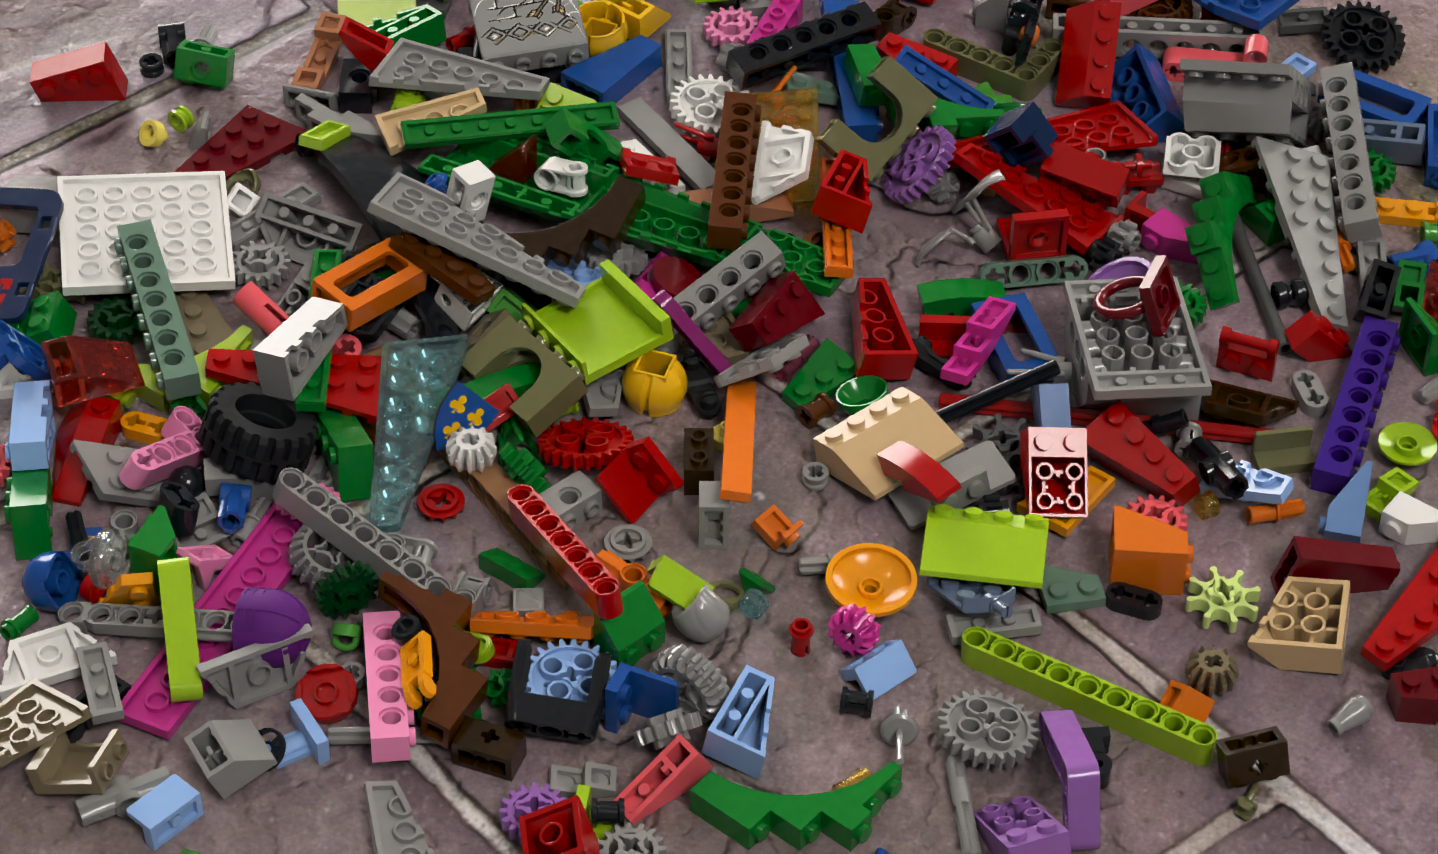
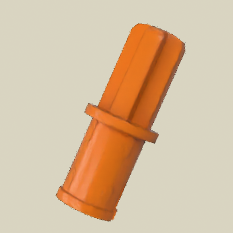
[1336,225,1356,273]
[1244,498,1305,525]

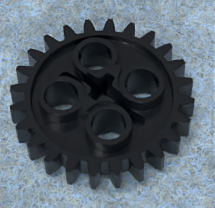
[1320,0,1406,74]

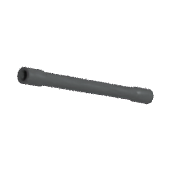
[1232,213,1293,355]

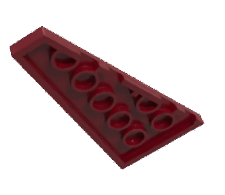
[174,105,308,181]

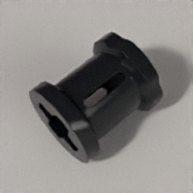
[839,686,874,718]
[591,798,625,827]

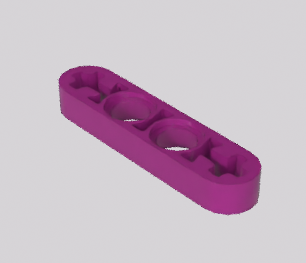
[651,289,732,376]

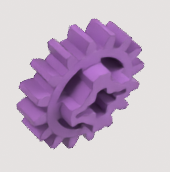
[499,782,567,845]

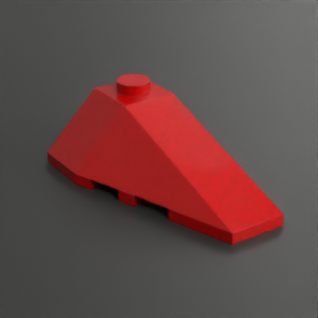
[52,395,122,507]

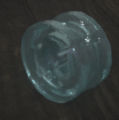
[738,588,769,619]

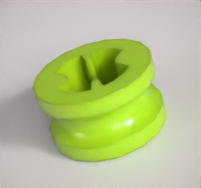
[168,105,195,133]

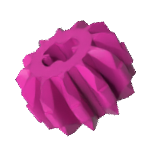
[827,603,881,658]

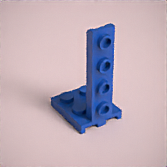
[0,319,64,392]

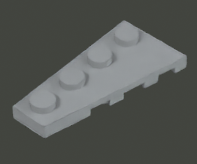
[364,780,435,854]

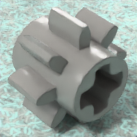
[927,169,960,204]
[1107,219,1142,254]

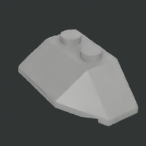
[255,191,364,265]

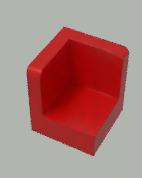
[1124,191,1155,234]

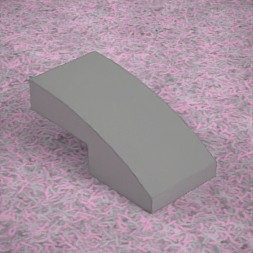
[548,761,617,799]

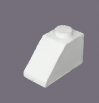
[1378,491,1438,545]

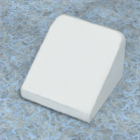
[227,182,260,218]

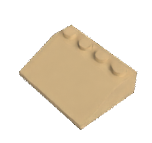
[813,387,964,501]

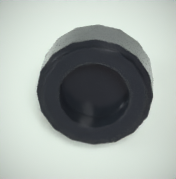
[391,615,424,646]

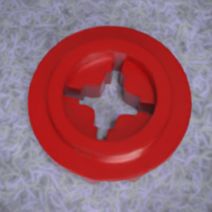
[417,483,465,522]

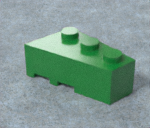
[366,4,447,49]

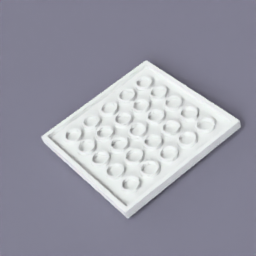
[57,171,235,296]

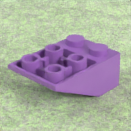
[974,796,1072,854]

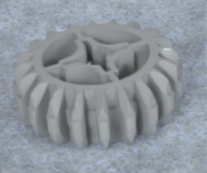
[288,524,355,591]
[649,644,730,723]

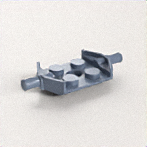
[927,576,1016,619]

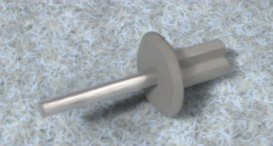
[879,705,919,765]

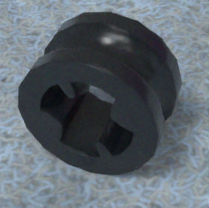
[139,53,164,78]

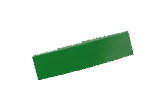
[430,363,541,415]

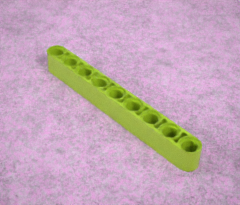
[960,626,1217,766]

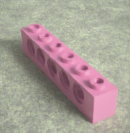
[363,610,416,763]

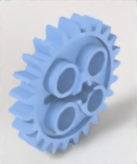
[526,639,617,720]

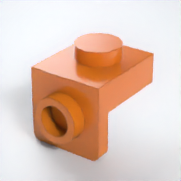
[751,504,804,551]

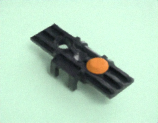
[1001,0,1043,67]

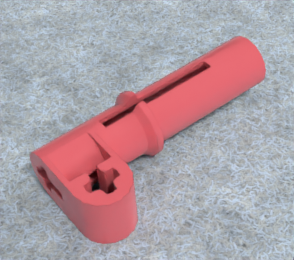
[232,281,362,355]

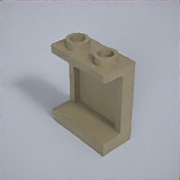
[25,729,130,794]

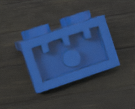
[605,662,679,734]

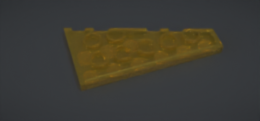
[748,88,820,210]

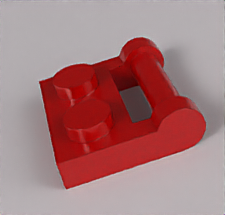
[619,147,680,186]
[1216,326,1280,382]

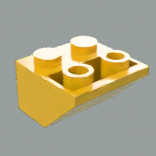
[602,0,671,39]

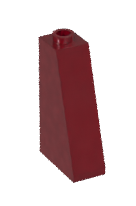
[1270,536,1400,595]

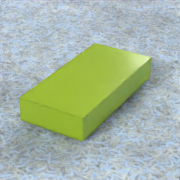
[298,120,351,151]

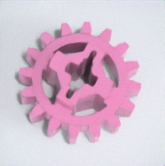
[703,6,759,47]

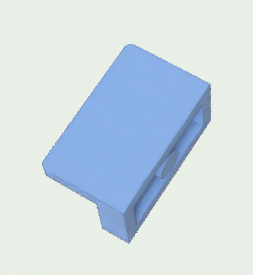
[839,639,917,700]
[126,774,204,851]

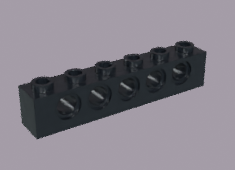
[725,1,881,90]

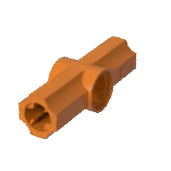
[596,549,674,617]

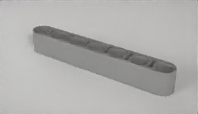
[272,467,451,596]

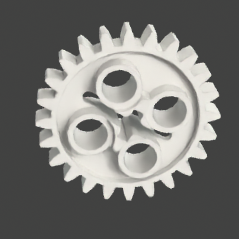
[669,74,749,138]

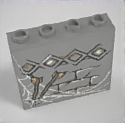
[468,0,589,71]

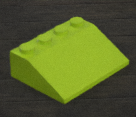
[919,504,1049,589]

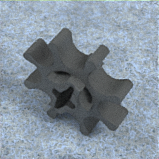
[966,413,1027,468]

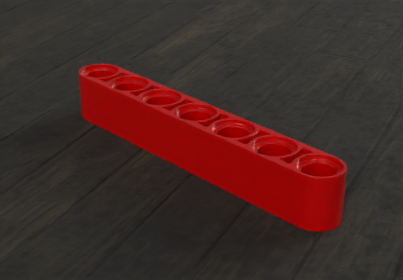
[507,484,624,619]

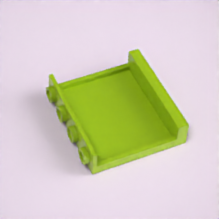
[521,259,674,385]

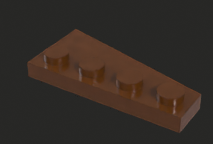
[389,231,496,306]

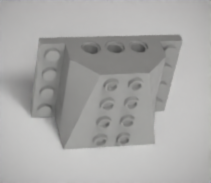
[1179,58,1316,146]
[1063,276,1212,421]

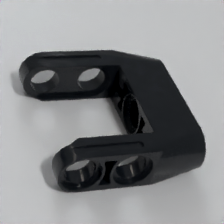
[504,638,612,743]

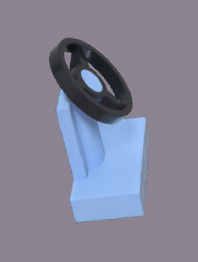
[259,698,330,772]

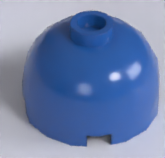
[22,551,80,612]

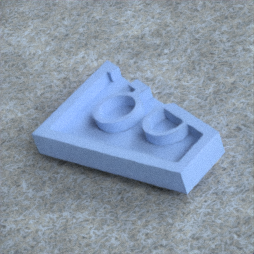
[1199,460,1294,505]

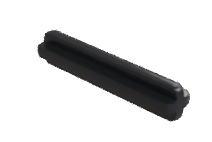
[65,510,96,581]

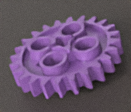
[882,125,956,205]

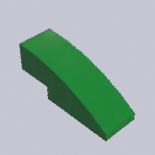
[917,278,1007,316]

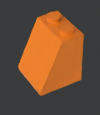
[1109,506,1194,596]

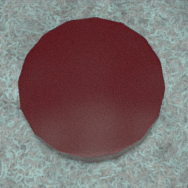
[649,256,702,298]

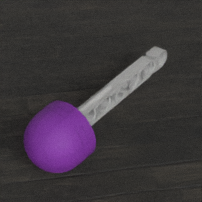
[57,587,312,668]

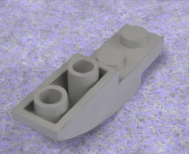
[295,93,388,151]

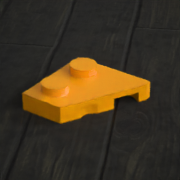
[98,572,158,606]

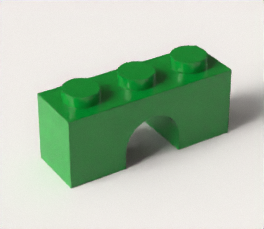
[544,107,622,169]

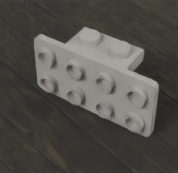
[887,440,1016,530]

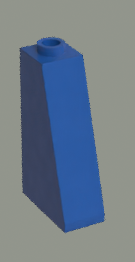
[561,35,662,104]

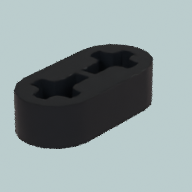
[1105,582,1163,621]

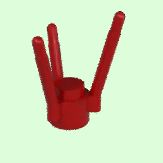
[674,122,719,163]

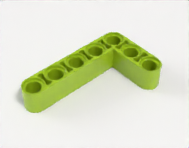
[157,556,204,703]

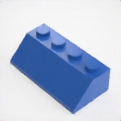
[1110,43,1185,143]

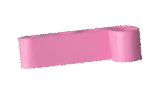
[119,406,207,490]

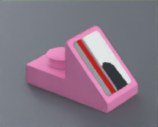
[176,544,233,591]

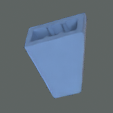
[1030,383,1071,428]

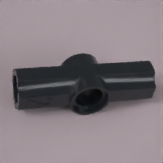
[1186,436,1249,500]

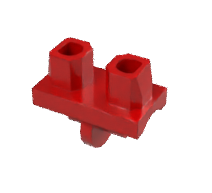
[1122,153,1164,195]

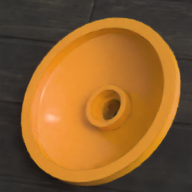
[825,543,917,617]

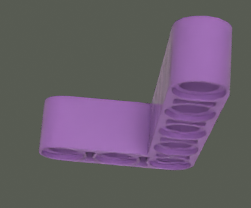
[1039,709,1100,851]

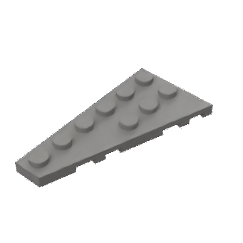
[369,38,550,101]

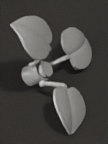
[915,169,1006,268]

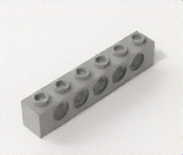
[653,230,786,354]

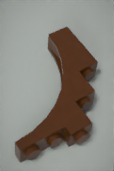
[378,570,488,749]

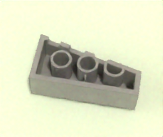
[253,297,348,401]

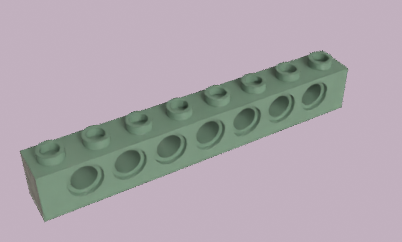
[114,219,202,401]

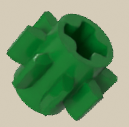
[486,668,512,707]

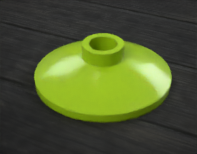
[1378,422,1437,466]

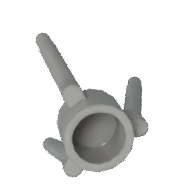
[1006,348,1072,395]

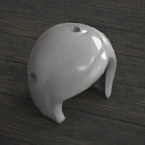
[672,584,730,643]

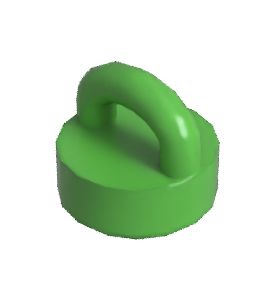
[331,622,363,652]

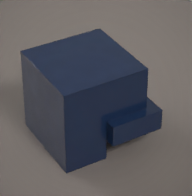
[982,101,1058,167]

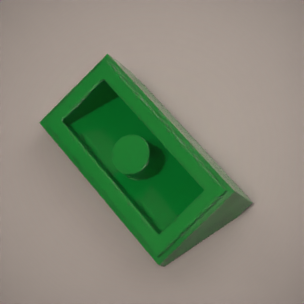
[478,547,546,588]

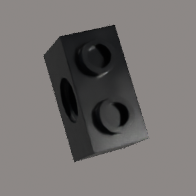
[338,58,379,114]
[1353,258,1402,323]

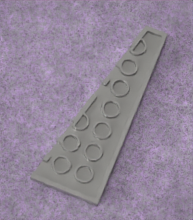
[1251,136,1348,331]

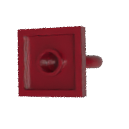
[1093,255,1181,337]

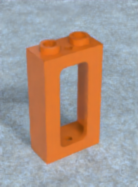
[311,237,428,332]

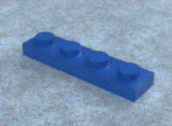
[895,45,996,109]

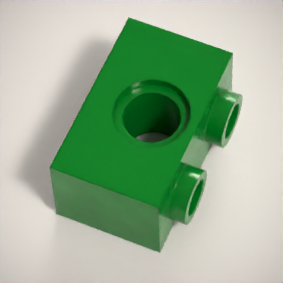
[174,39,235,89]

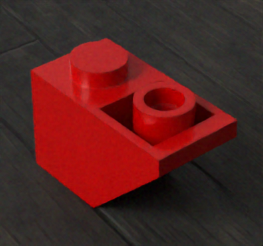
[1284,310,1352,362]

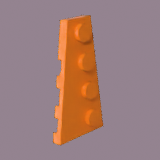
[470,610,594,643]

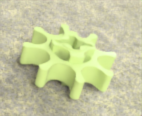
[1185,566,1261,633]

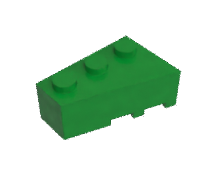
[315,409,374,502]
[4,466,53,561]

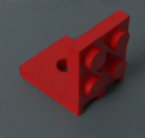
[996,209,1070,271]

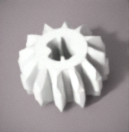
[446,424,497,474]

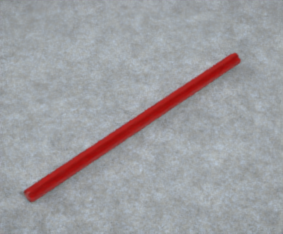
[938,393,1274,444]

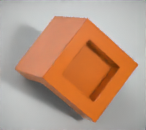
[1159,680,1215,723]

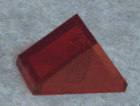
[488,135,537,184]

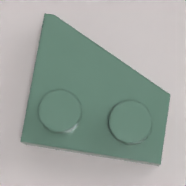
[779,71,839,106]
[1037,565,1107,614]

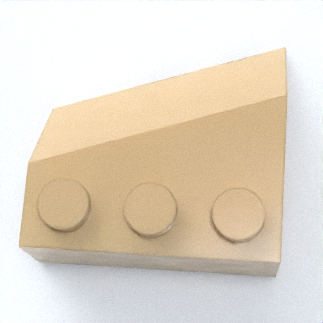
[1247,576,1350,674]

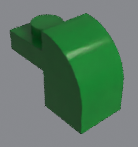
[1391,259,1428,313]

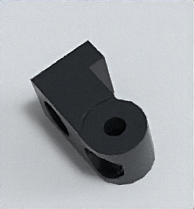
[1081,726,1112,790]

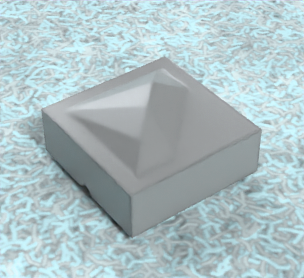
[513,587,544,617]

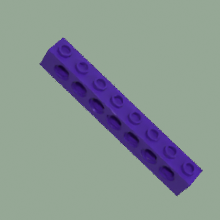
[1310,315,1402,496]

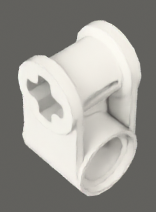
[534,156,588,197]

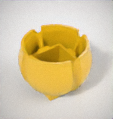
[579,0,628,58]
[622,350,688,417]

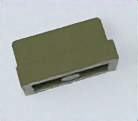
[1251,426,1316,474]

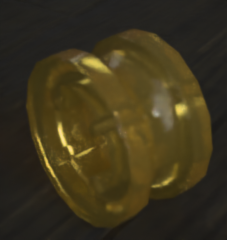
[1193,490,1220,520]

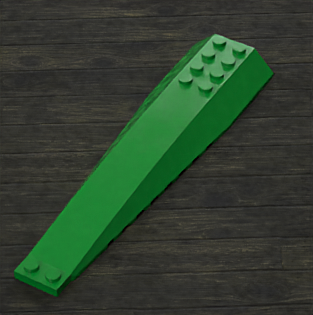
[417,137,854,297]

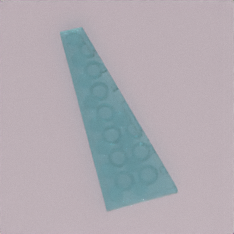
[369,334,469,533]

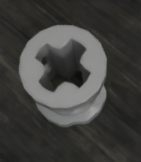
[1174,421,1203,461]

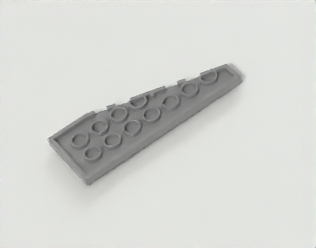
[367,172,586,308]

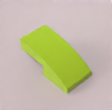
[1365,467,1420,523]

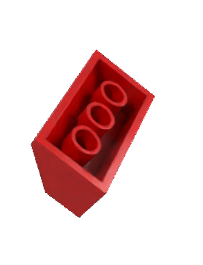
[1055,0,1122,109]

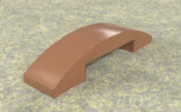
[291,12,346,90]

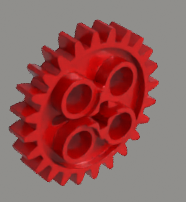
[538,417,634,471]

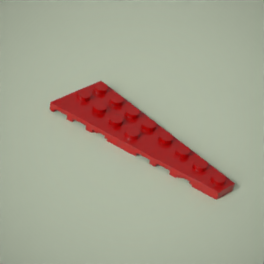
[945,100,1158,170]
[1360,546,1438,672]

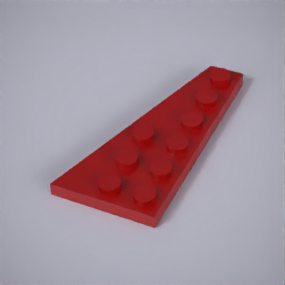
[952,142,1125,255]
[205,348,384,425]

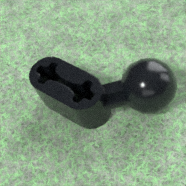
[156,465,205,537]

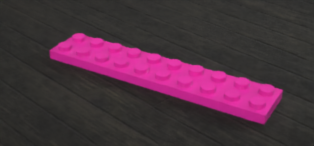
[118,505,317,740]

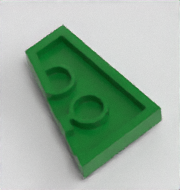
[782,338,856,411]

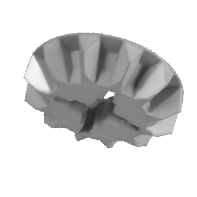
[604,524,652,563]

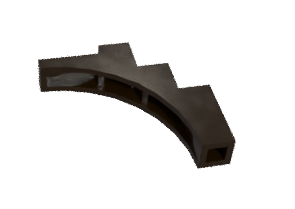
[506,176,646,284]

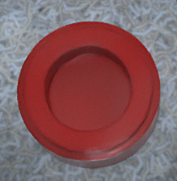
[79,571,109,604]

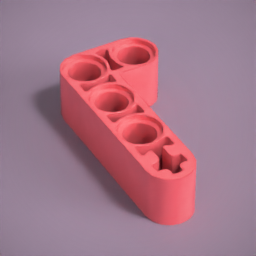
[1162,34,1269,82]

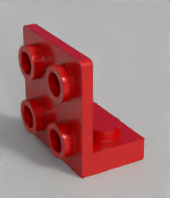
[595,436,684,524]

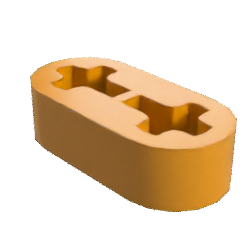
[120,411,167,445]

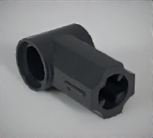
[158,22,186,69]

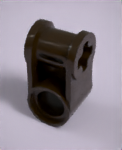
[874,0,917,41]

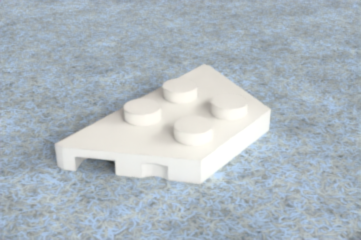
[751,121,814,205]
[0,622,118,701]

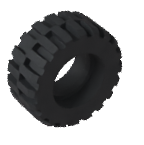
[199,382,319,483]

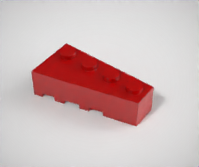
[850,278,918,380]
[1085,400,1201,507]

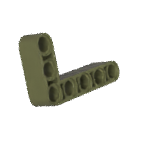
[922,29,1063,101]

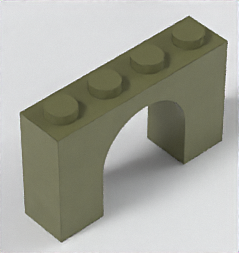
[815,55,938,182]
[457,315,588,438]

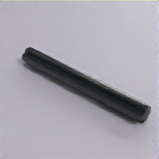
[935,360,1061,424]

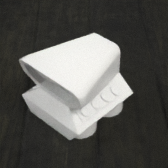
[1161,132,1221,200]

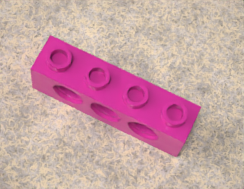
[746,0,803,44]

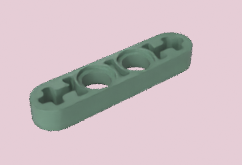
[978,255,1088,288]

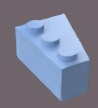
[5,380,56,471]
[701,664,775,780]

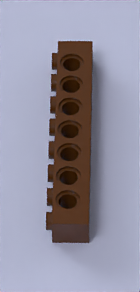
[706,91,762,250]

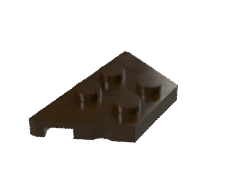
[1200,379,1299,427]

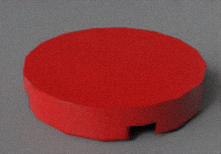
[295,663,359,725]

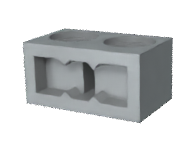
[698,481,729,549]

